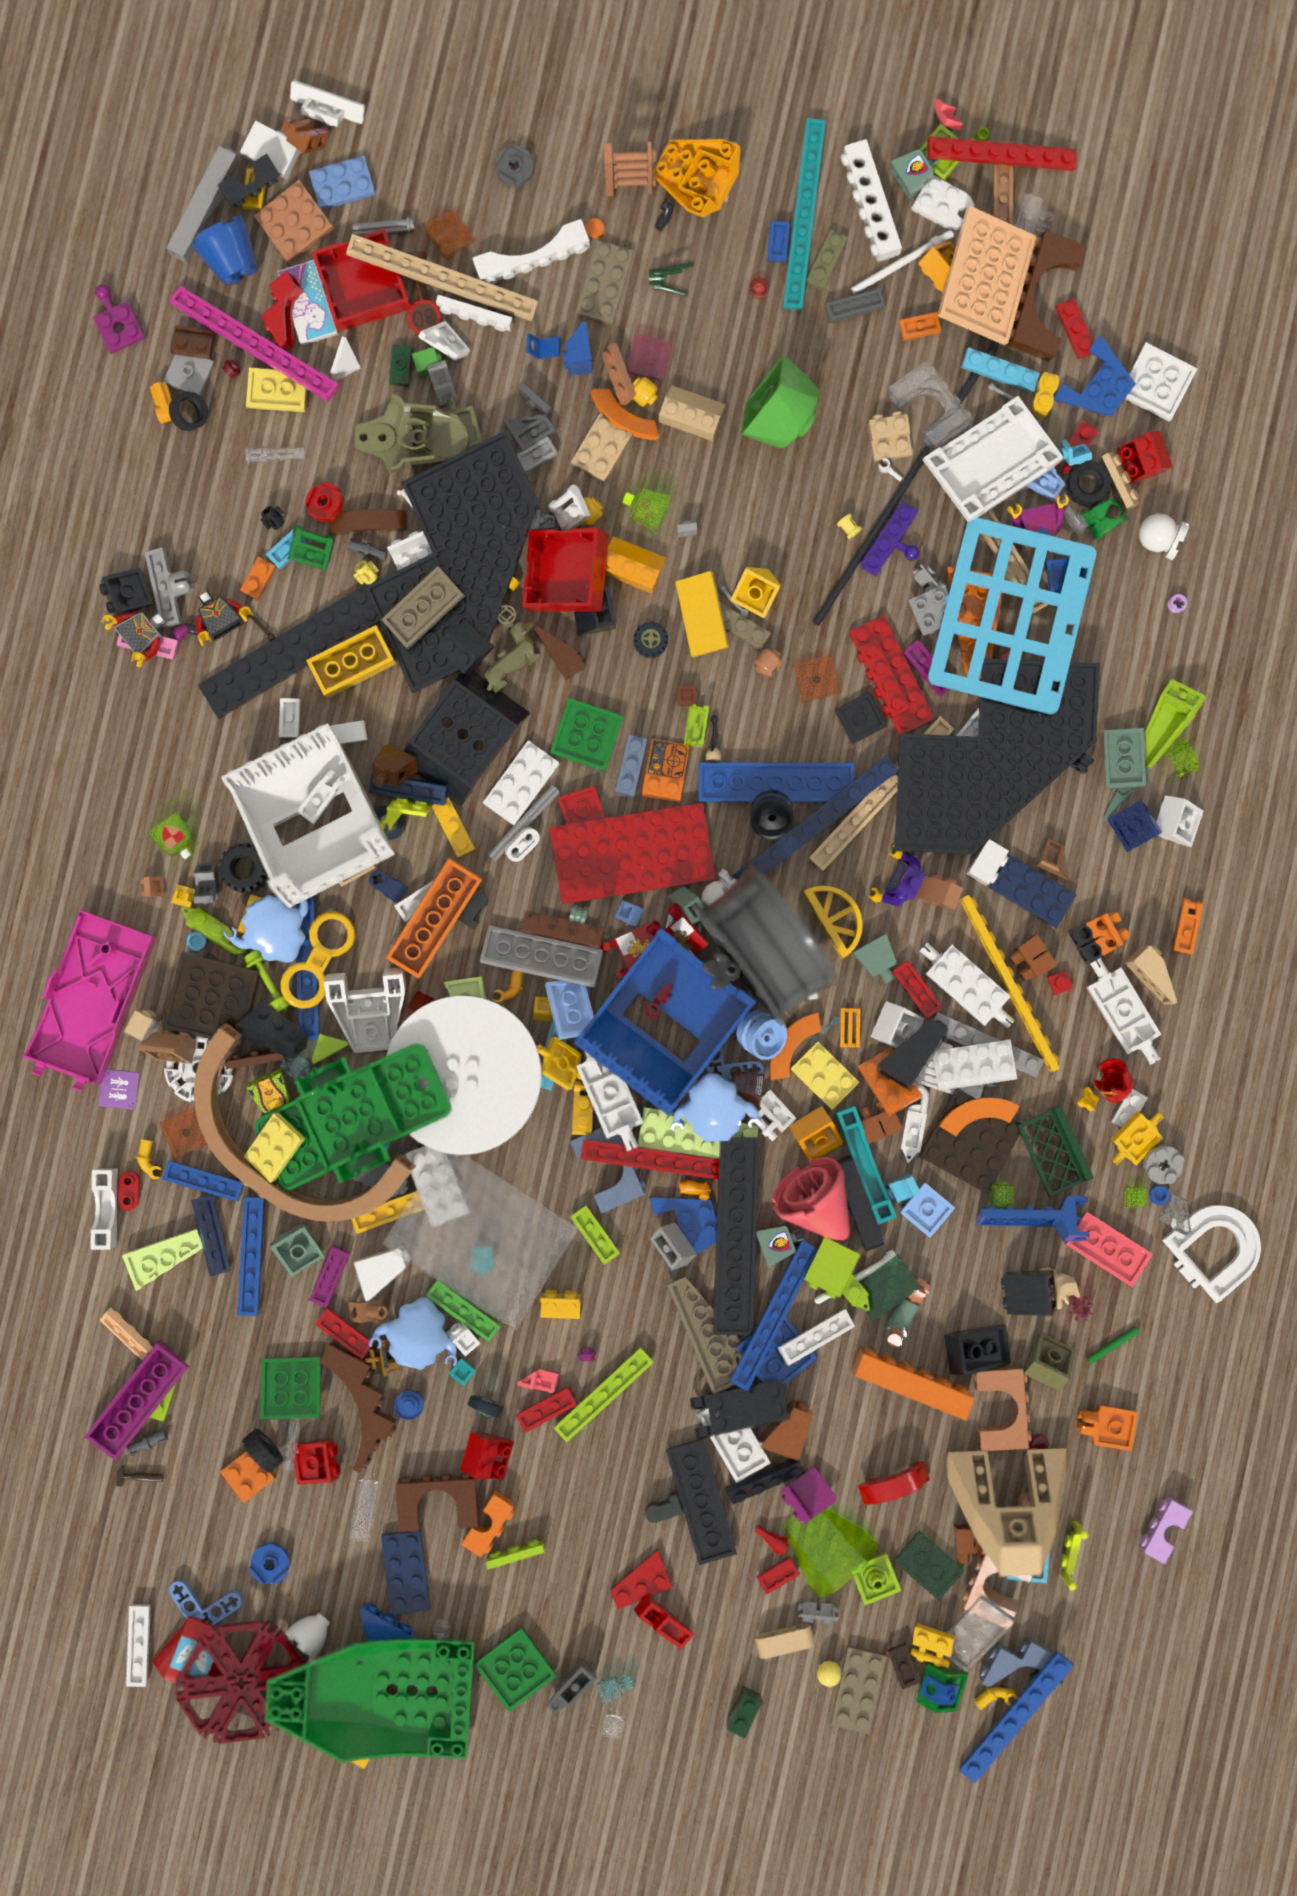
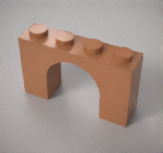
[973,1366,1031,1451]
[962,1549,1032,1628]

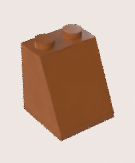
[758,1400,813,1460]

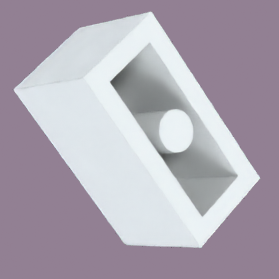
[966,839,1009,886]

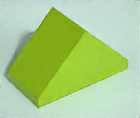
[312,1034,350,1064]

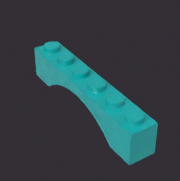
[835,1105,897,1224]

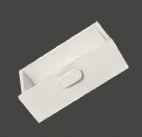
[240,121,301,179]

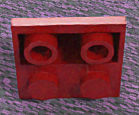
[1117,431,1173,484]
[460,1432,514,1480]

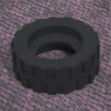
[1066,461,1112,507]
[242,1428,284,1473]

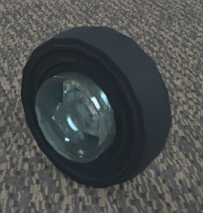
[467,1395,503,1418]

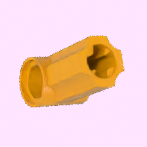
[150,382,172,424]

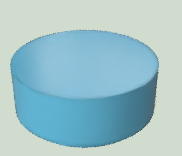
[187,932,208,951]

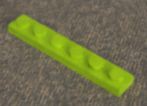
[554,1347,654,1443]

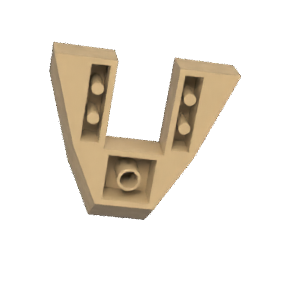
[946,1448,1067,1576]

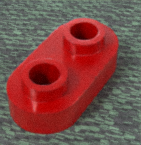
[118,1171,140,1211]

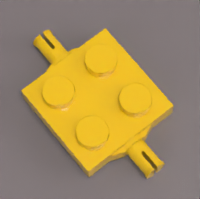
[536,1037,583,1090]
[1111,1111,1164,1165]

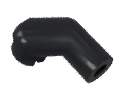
[654,200,674,231]

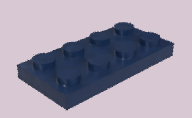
[989,855,1077,928]
[381,1529,431,1615]

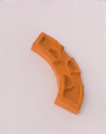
[591,389,659,440]
[770,1013,822,1080]
[938,1098,1020,1136]

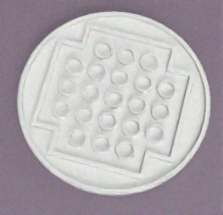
[386,996,542,1155]

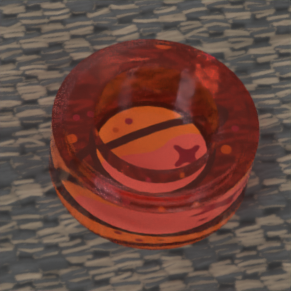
[750,277,769,298]

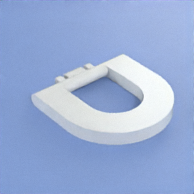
[1162,1205,1261,1303]

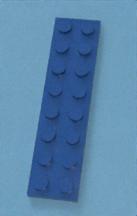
[698,763,854,802]

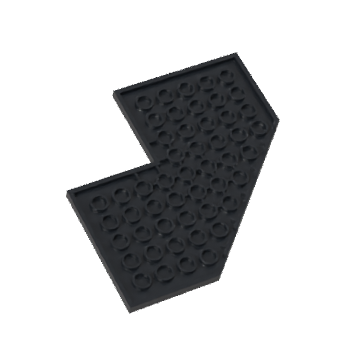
[365,430,539,693]
[894,659,1100,854]

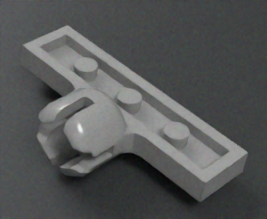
[145,547,194,629]

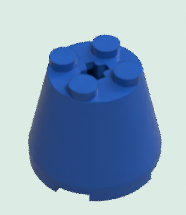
[191,216,258,285]

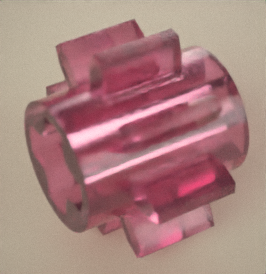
[1069,1297,1093,1321]

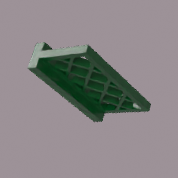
[1016,1106,1094,1197]

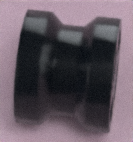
[1070,753,1094,774]

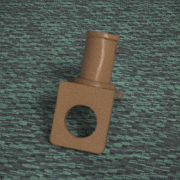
[348,1300,388,1323]

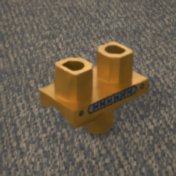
[365,1338,398,1376]

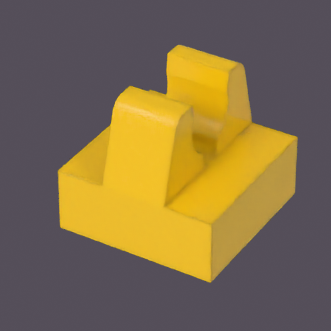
[171,884,195,908]

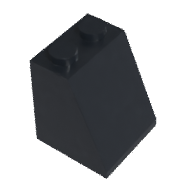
[1001,1270,1058,1316]

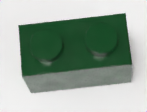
[726,1686,762,1739]

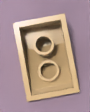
[1124,945,1177,1005]

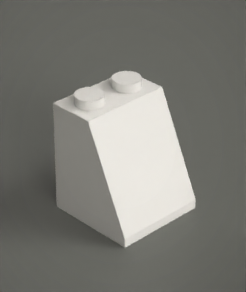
[354,1244,412,1301]

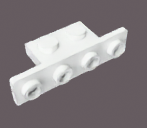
[290,80,365,127]

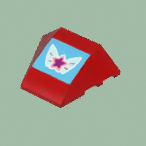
[152,1616,227,1683]

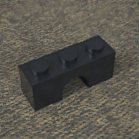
[217,154,280,208]

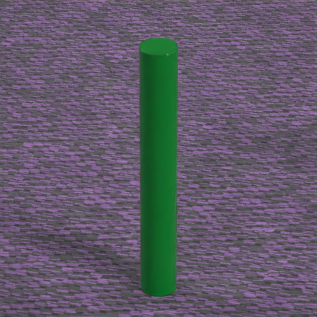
[1086,1326,1140,1364]

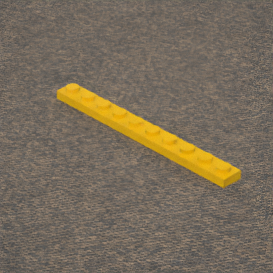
[959,895,1060,1072]

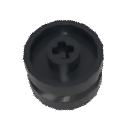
[750,790,793,839]

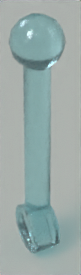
[807,1017,840,1046]

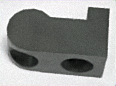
[457,892,488,930]
[645,1491,683,1523]

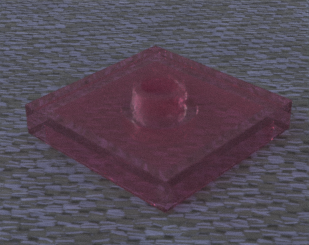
[626,334,672,382]

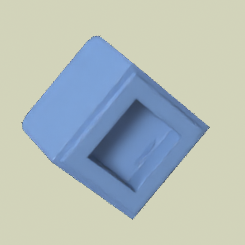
[615,900,644,927]

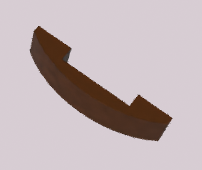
[329,509,407,535]

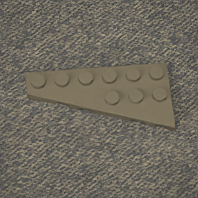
[667,1276,742,1394]

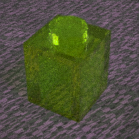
[991,1181,1014,1209]

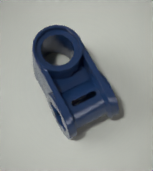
[369,871,408,903]

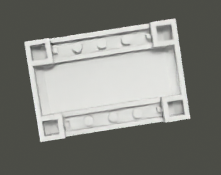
[923,396,1064,522]

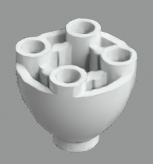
[285,1613,330,1659]

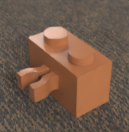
[915,875,963,910]

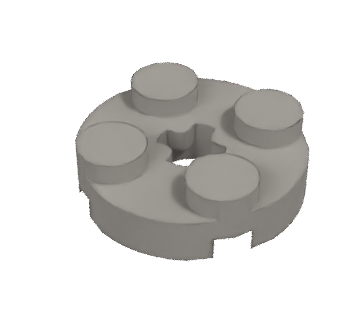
[1143,1144,1184,1184]

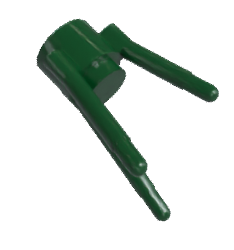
[649,263,694,296]

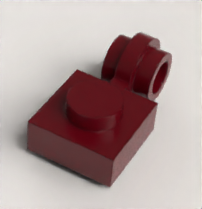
[644,982,673,1018]

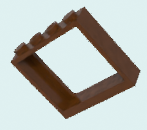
[521,910,605,950]

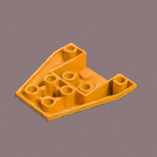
[652,139,741,218]

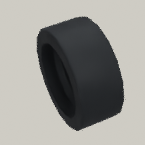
[169,391,209,431]

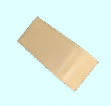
[755,1623,815,1659]

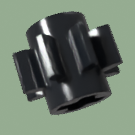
[260,506,285,530]

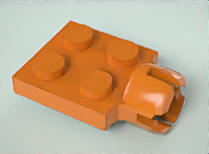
[1077,1404,1138,1451]

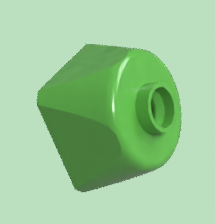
[740,355,819,449]

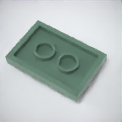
[1104,728,1146,789]

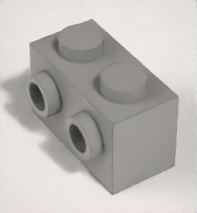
[650,1223,697,1270]

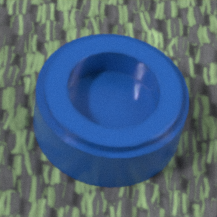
[1148,1185,1170,1205]

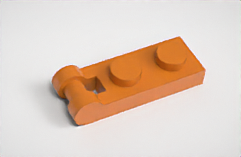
[1172,898,1203,955]

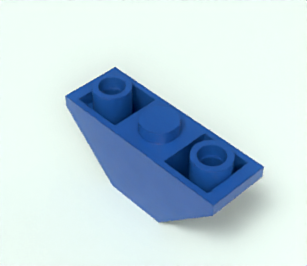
[360,1602,415,1641]

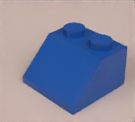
[563,322,593,376]

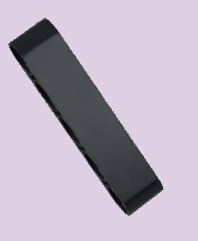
[836,1155,885,1252]

